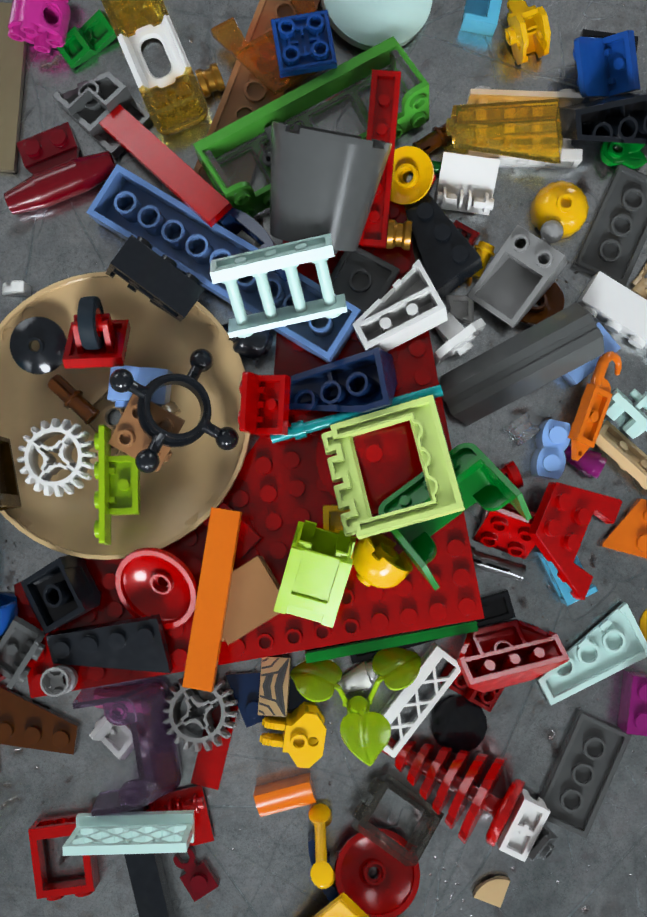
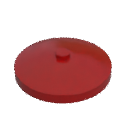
[316,412,423,514]

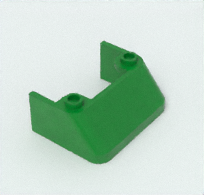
[378,443,532,590]

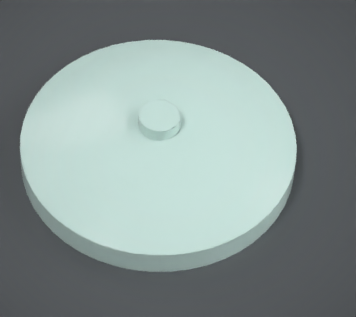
[321,0,432,50]

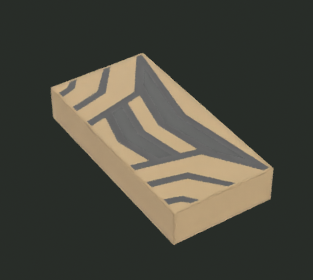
[258,657,291,717]

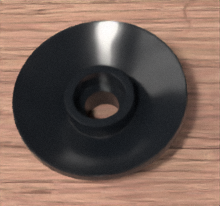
[10,317,67,374]

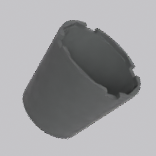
[270,121,392,254]

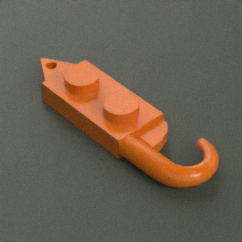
[568,351,622,461]

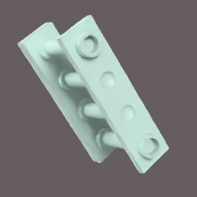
[210,233,347,338]

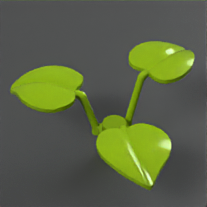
[290,647,421,766]

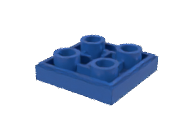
[271,10,337,78]

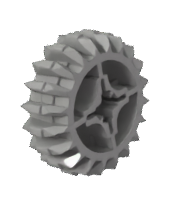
[161,676,239,752]

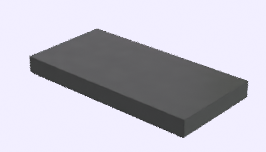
[571,164,647,286]
[539,709,632,838]

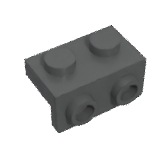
[0,615,46,689]

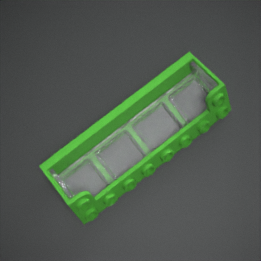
[193,36,429,218]

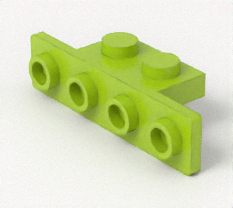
[94,425,140,545]

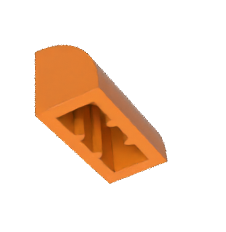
[253,772,317,817]

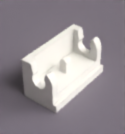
[497,789,551,862]

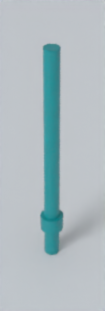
[270,384,444,443]

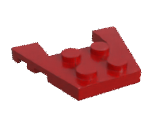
[528,482,623,600]

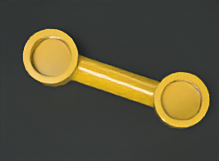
[308,803,335,889]

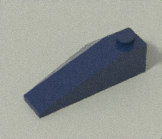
[289,347,398,413]

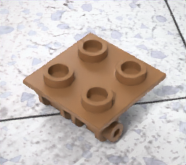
[108,394,185,472]

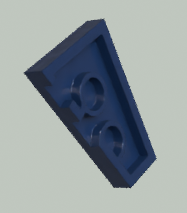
[226,669,312,728]

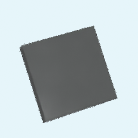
[330,247,400,314]

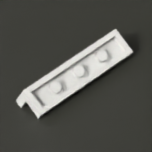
[379,642,461,758]

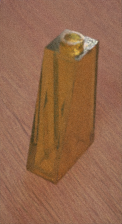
[446,99,563,163]

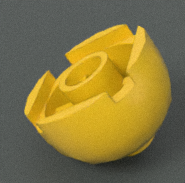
[530,181,589,239]
[352,533,413,588]

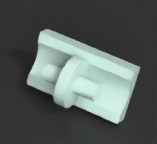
[606,388,647,439]

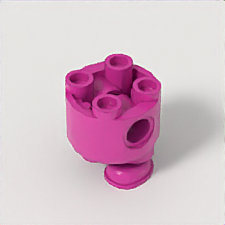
[8,0,71,53]

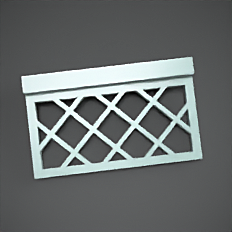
[62,810,195,856]

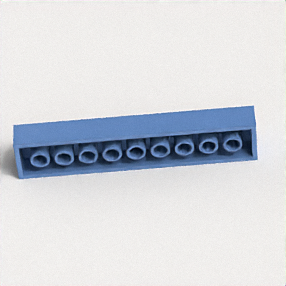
[86,164,362,363]

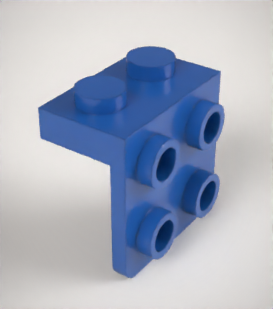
[573,30,640,98]

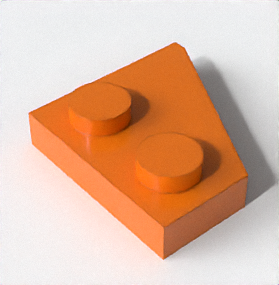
[599,498,647,559]

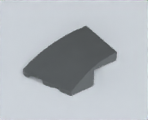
[52,71,155,160]

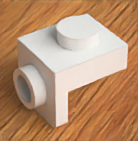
[89,714,142,760]

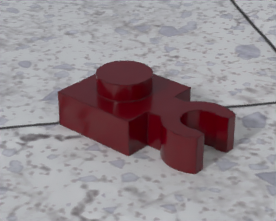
[173,846,220,902]

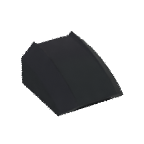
[20,555,102,635]

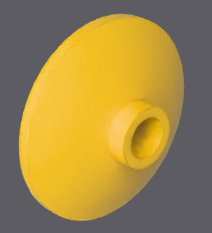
[390,146,434,205]

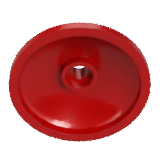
[115,547,198,629]
[334,828,420,917]

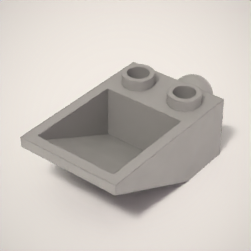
[467,220,568,328]

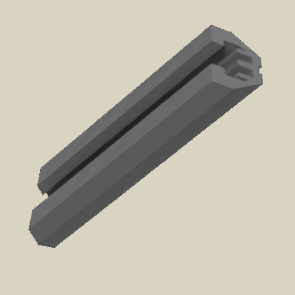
[441,302,604,426]

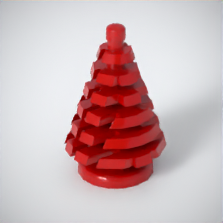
[382,737,526,847]

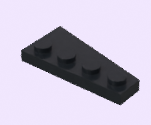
[46,614,173,673]

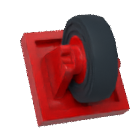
[62,296,131,369]

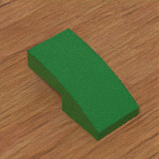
[57,9,120,69]

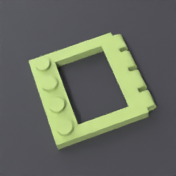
[321,394,465,539]

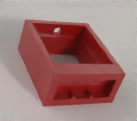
[28,815,100,901]

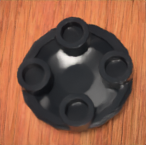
[430,695,487,753]

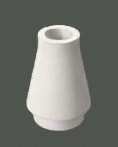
[338,661,379,693]

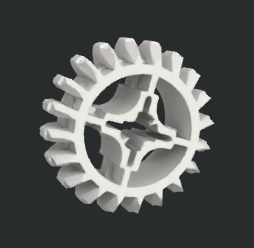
[16,418,98,497]

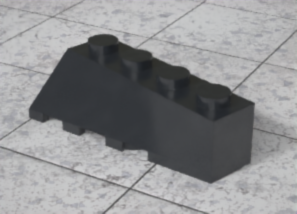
[557,89,647,144]

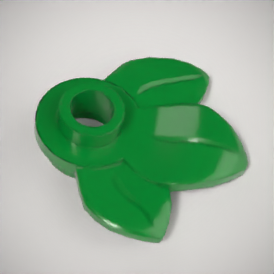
[600,142,647,169]

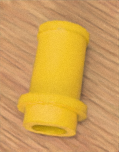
[472,241,495,279]

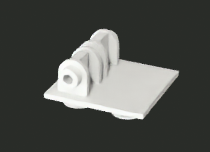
[435,151,500,215]

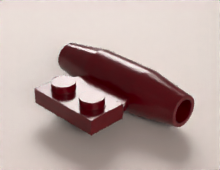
[4,122,116,215]

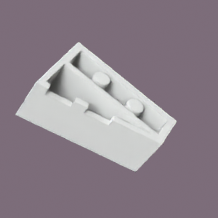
[352,259,448,352]

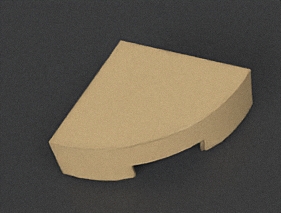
[472,875,510,908]

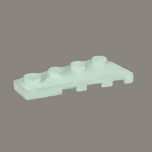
[536,602,647,705]

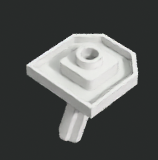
[434,312,486,365]

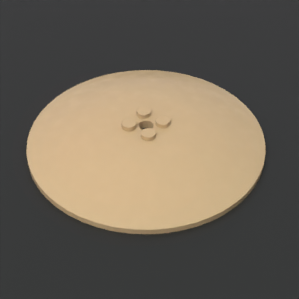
[0,272,251,560]

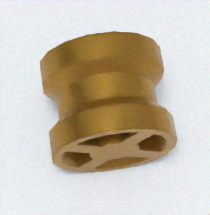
[195,62,225,98]
[386,219,412,250]

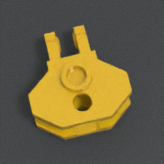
[505,0,551,65]
[260,701,327,768]

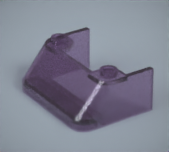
[72,678,183,817]

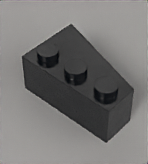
[406,193,483,300]
[105,235,205,322]

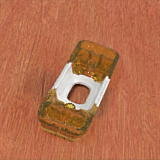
[101,0,208,136]

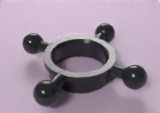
[110,349,239,473]

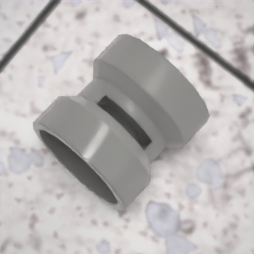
[40,664,78,697]

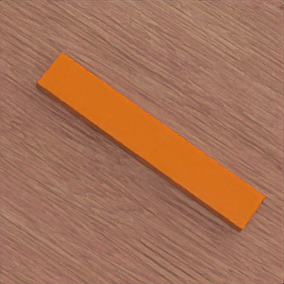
[182,507,242,692]

